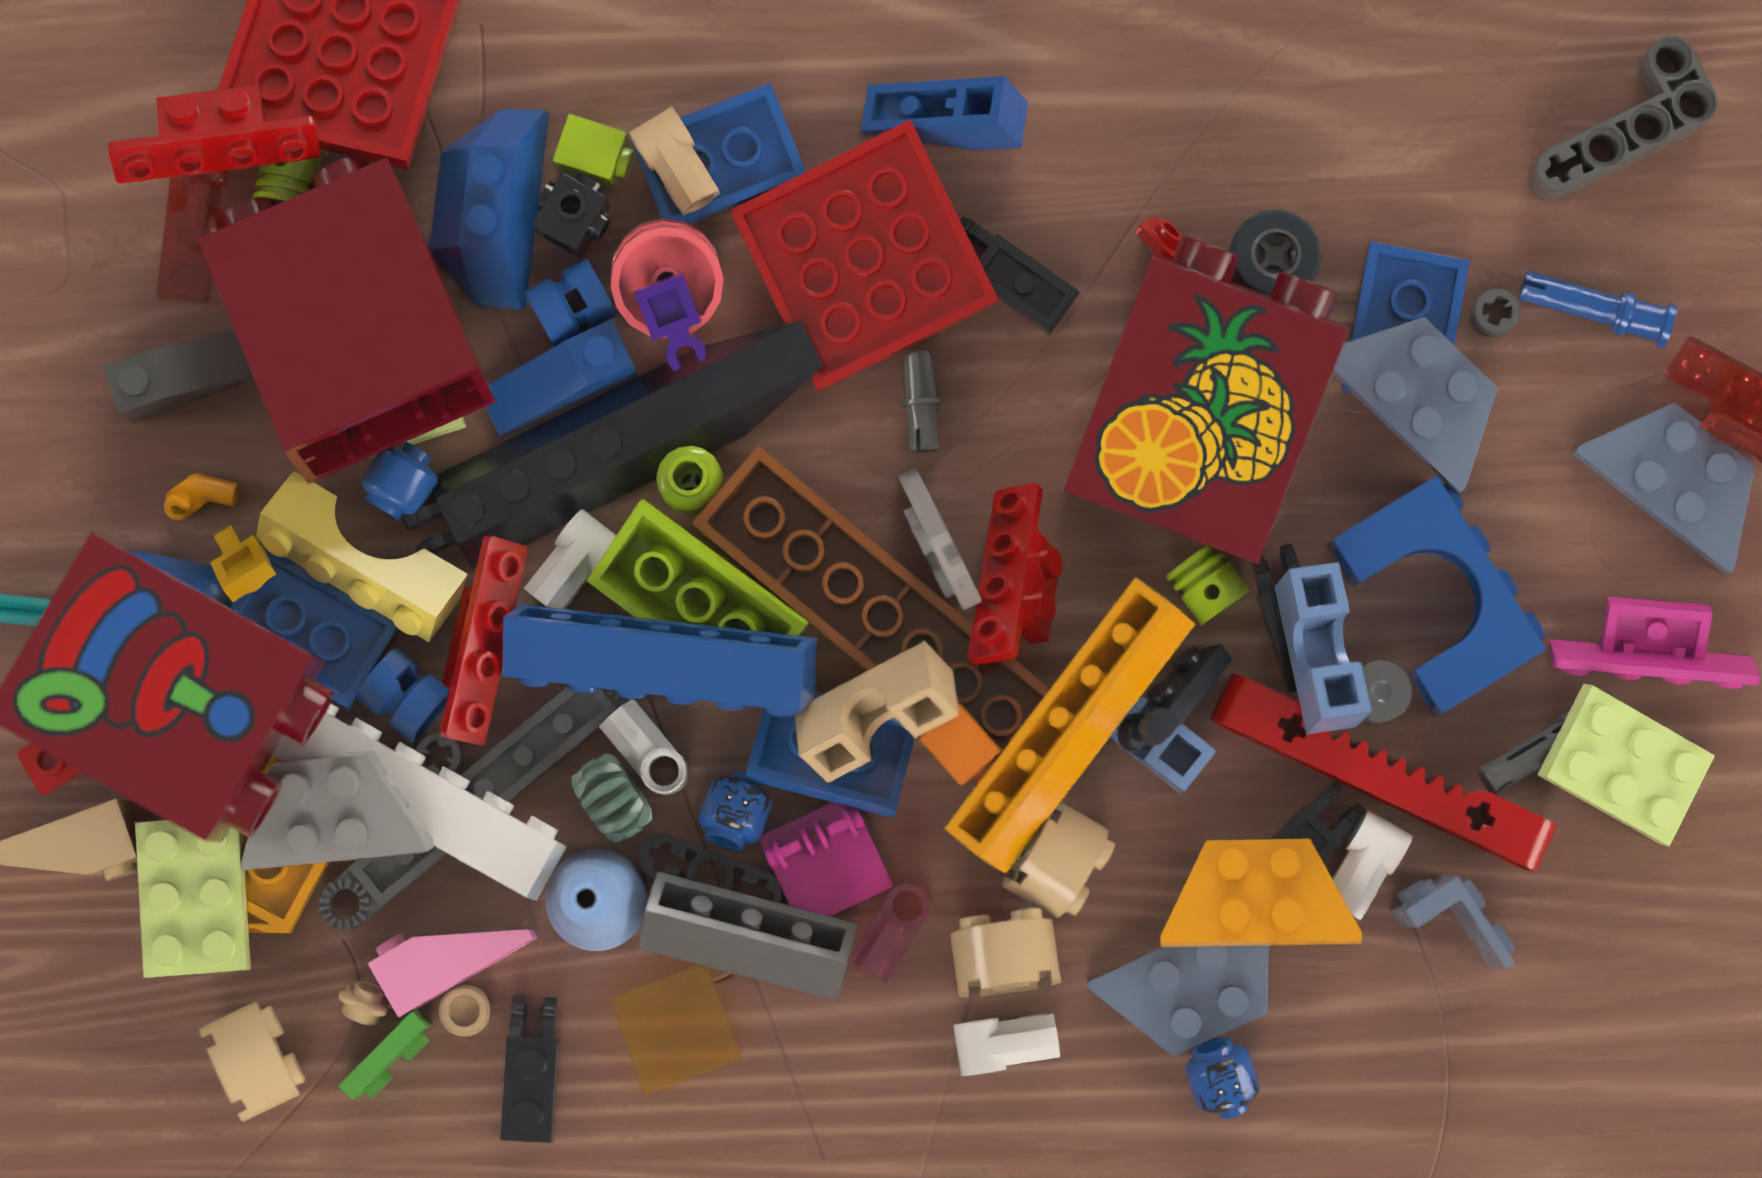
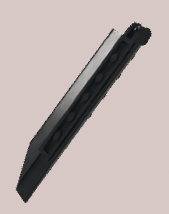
[402,321,824,569]

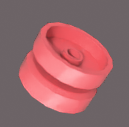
[610,218,724,339]

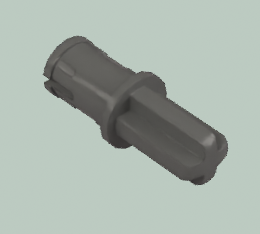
[901,350,942,452]

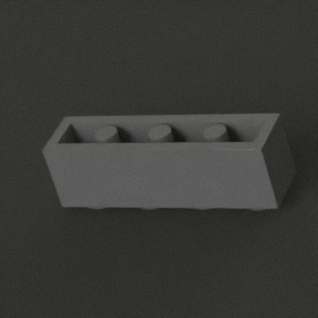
[638,872,858,1001]

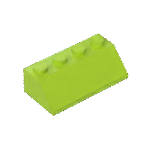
[586,499,809,636]

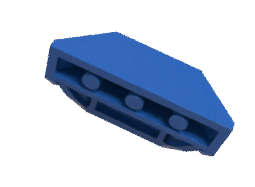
[429,109,549,310]

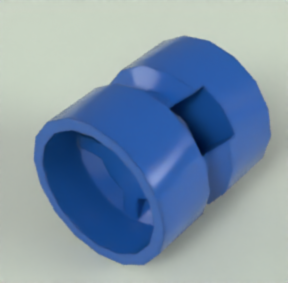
[524,258,618,347]
[355,647,449,744]

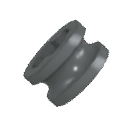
[1471,288,1520,337]
[416,733,464,774]

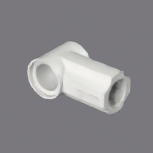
[524,509,617,609]
[599,699,689,796]
[1332,810,1413,920]
[953,1013,1060,1076]

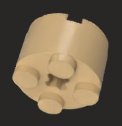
[1002,801,1115,918]
[950,908,1061,997]
[199,1001,306,1122]

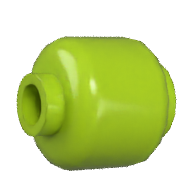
[656,446,725,516]

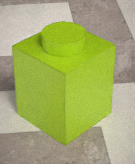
[552,114,635,190]

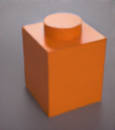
[920,704,1002,786]

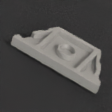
[898,467,982,610]
[241,750,434,870]

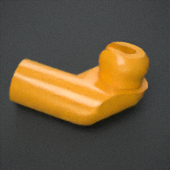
[163,473,240,521]

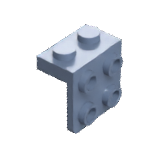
[1390,876,1515,970]

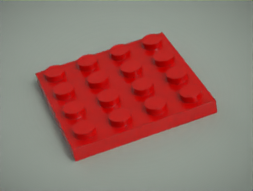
[218,0,461,170]
[730,120,1000,392]

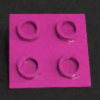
[759,802,894,917]

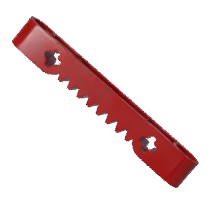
[1210,673,1557,873]

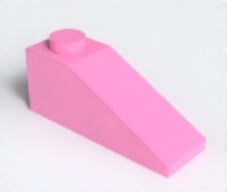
[367,929,538,1017]

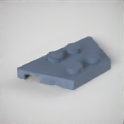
[1333,317,1498,494]
[1572,402,1755,575]
[1087,945,1269,1056]

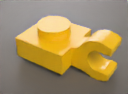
[210,525,276,602]

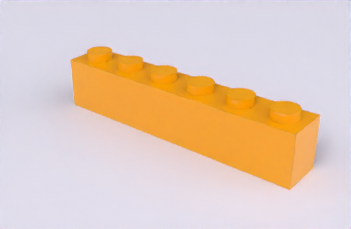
[944,577,1195,874]

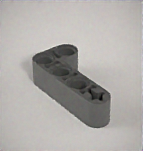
[1528,35,1718,201]

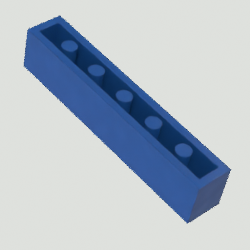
[502,604,817,716]

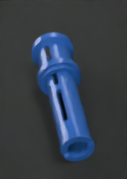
[1518,270,1678,349]

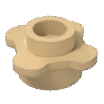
[338,981,393,1025]

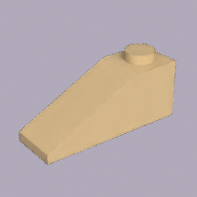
[0,799,137,881]

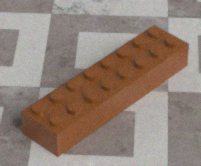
[692,445,1050,760]

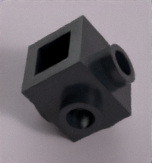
[532,173,612,259]

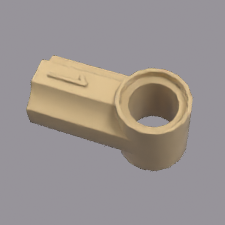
[628,107,720,216]

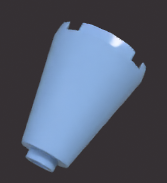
[545,849,648,951]

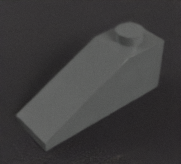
[103,330,255,423]

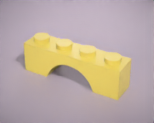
[256,471,468,642]

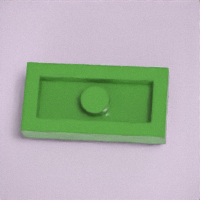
[338,1010,433,1100]

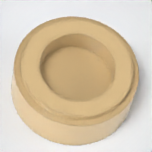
[439,985,492,1037]

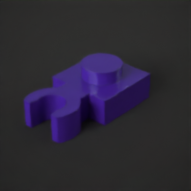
[634,272,706,371]

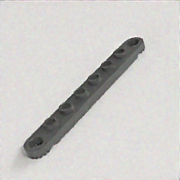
[319,685,632,930]

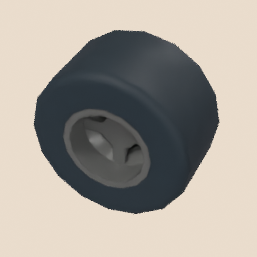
[1229,209,1322,296]

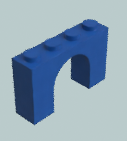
[1327,476,1547,717]

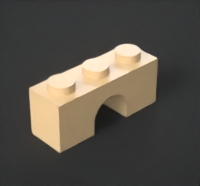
[795,641,959,783]

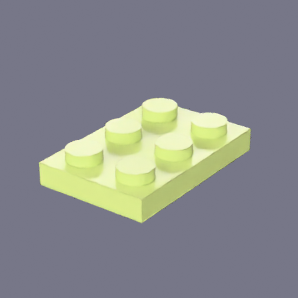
[1538,684,1715,847]
[135,820,251,978]

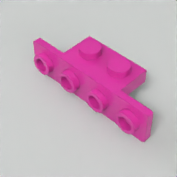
[1548,596,1761,689]

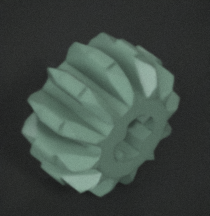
[572,753,652,843]

